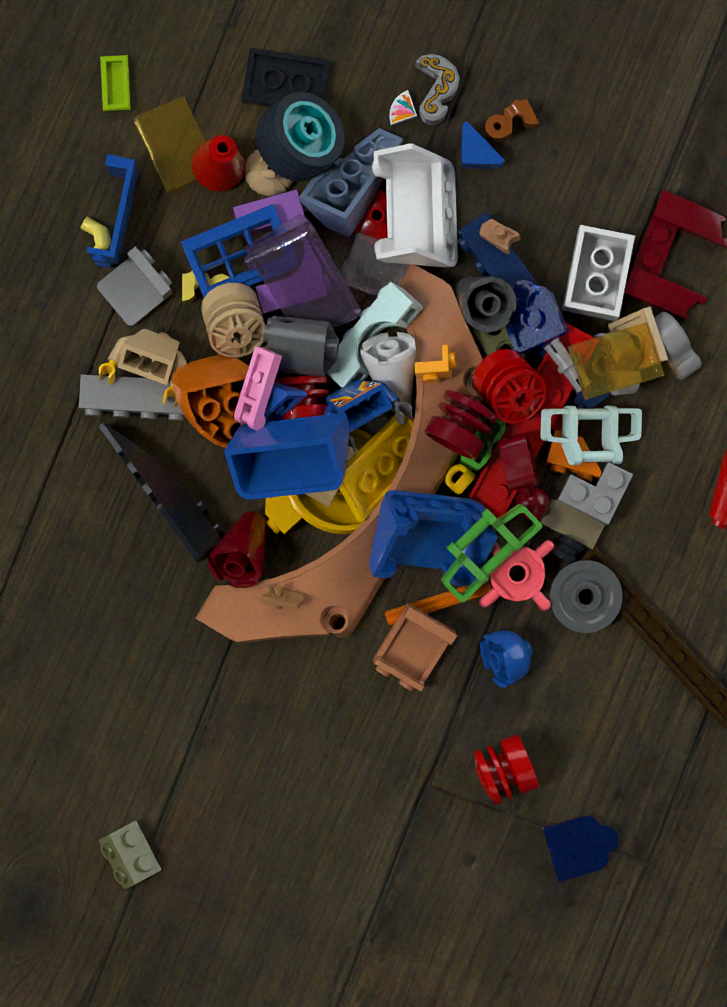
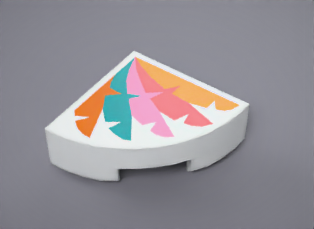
[389,90,417,126]

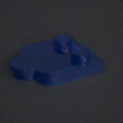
[505,280,569,355]
[542,815,618,882]

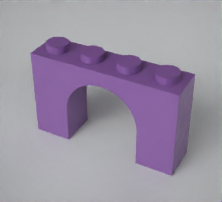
[233,190,331,317]

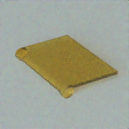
[133,96,205,193]

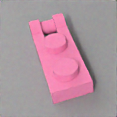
[234,346,282,431]

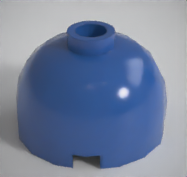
[480,630,532,688]

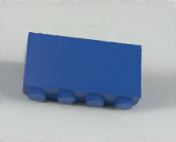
[224,412,350,500]

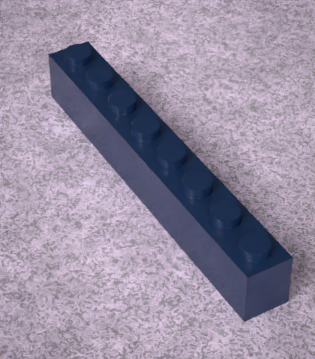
[457,212,612,409]

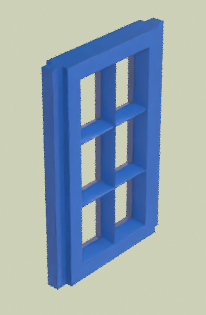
[181,204,299,298]

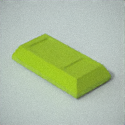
[100,55,131,111]

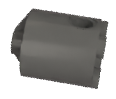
[263,316,339,377]

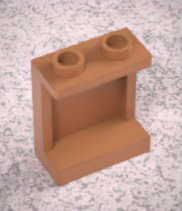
[373,602,457,692]

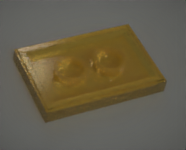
[568,322,664,400]

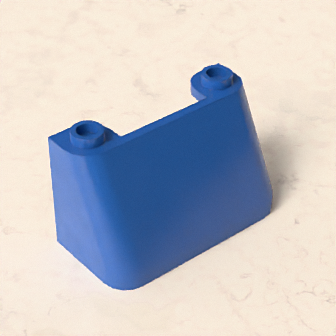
[369,490,498,586]

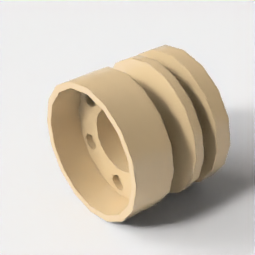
[201,283,265,357]

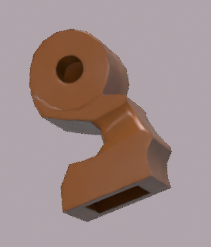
[485,99,539,142]

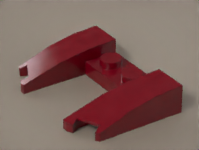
[623,190,727,320]

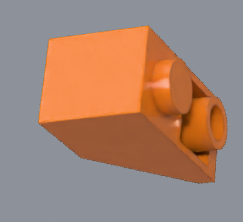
[545,430,602,482]

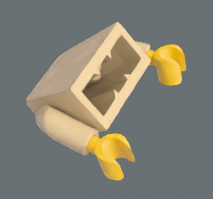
[99,329,187,408]

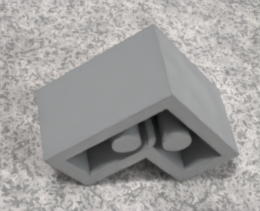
[557,462,633,526]

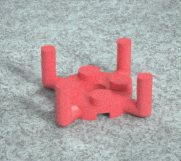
[479,540,554,611]

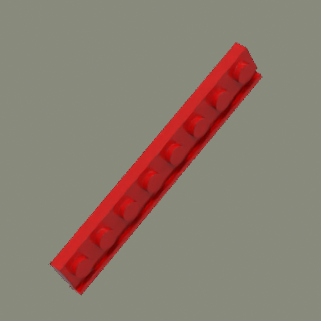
[468,321,599,531]

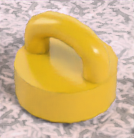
[445,464,476,495]

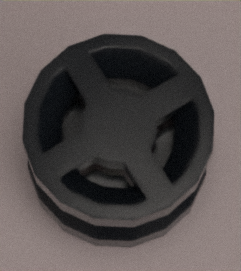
[550,534,585,565]

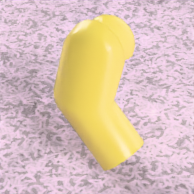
[81,217,112,251]

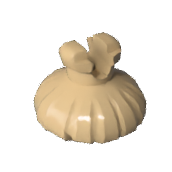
[245,149,293,197]

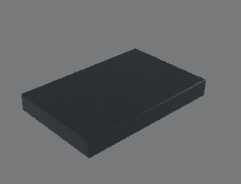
[241,48,331,108]

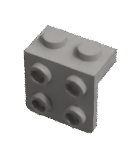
[97,246,173,326]

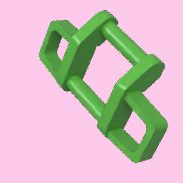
[441,504,542,602]

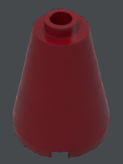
[207,512,267,588]

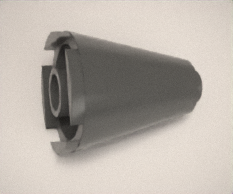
[455,276,516,332]

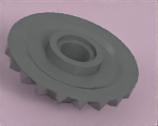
[550,560,622,633]

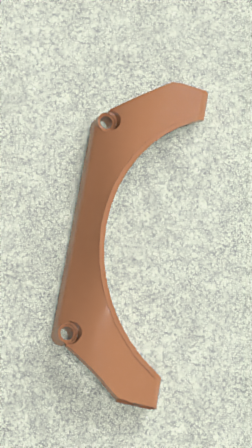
[196,264,488,644]

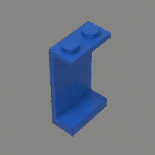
[87,154,139,268]

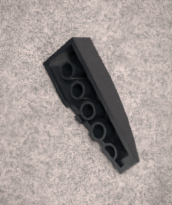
[99,423,225,562]

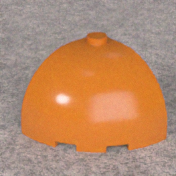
[172,355,252,448]

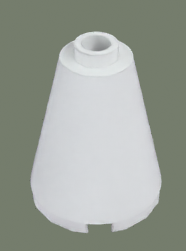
[360,332,416,412]

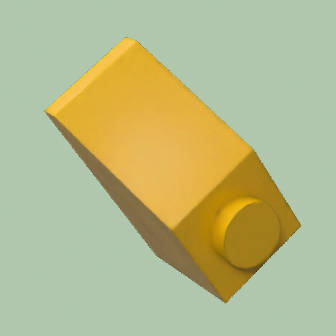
[265,496,303,535]

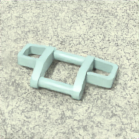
[541,406,642,465]

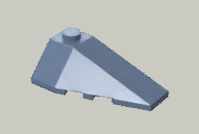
[299,128,403,238]

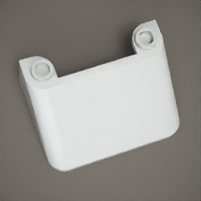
[372,144,458,267]

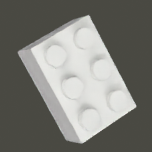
[562,225,635,321]

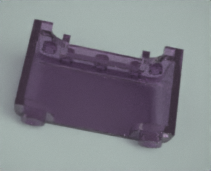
[243,214,363,329]

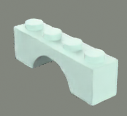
[327,282,424,388]

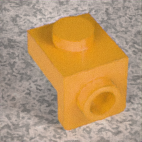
[415,344,457,383]

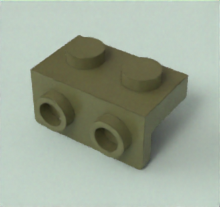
[99,821,161,889]

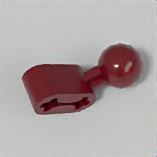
[498,433,550,521]

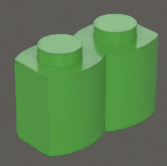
[460,418,506,472]

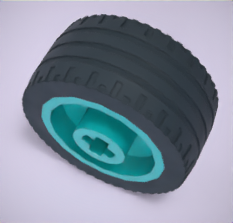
[255,92,345,182]

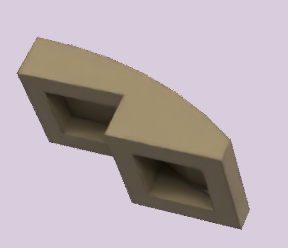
[540,498,605,549]

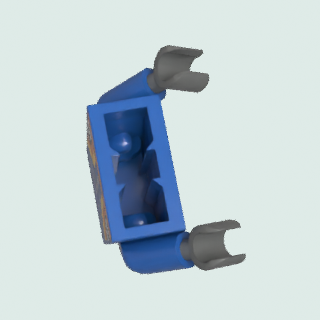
[324,380,412,452]

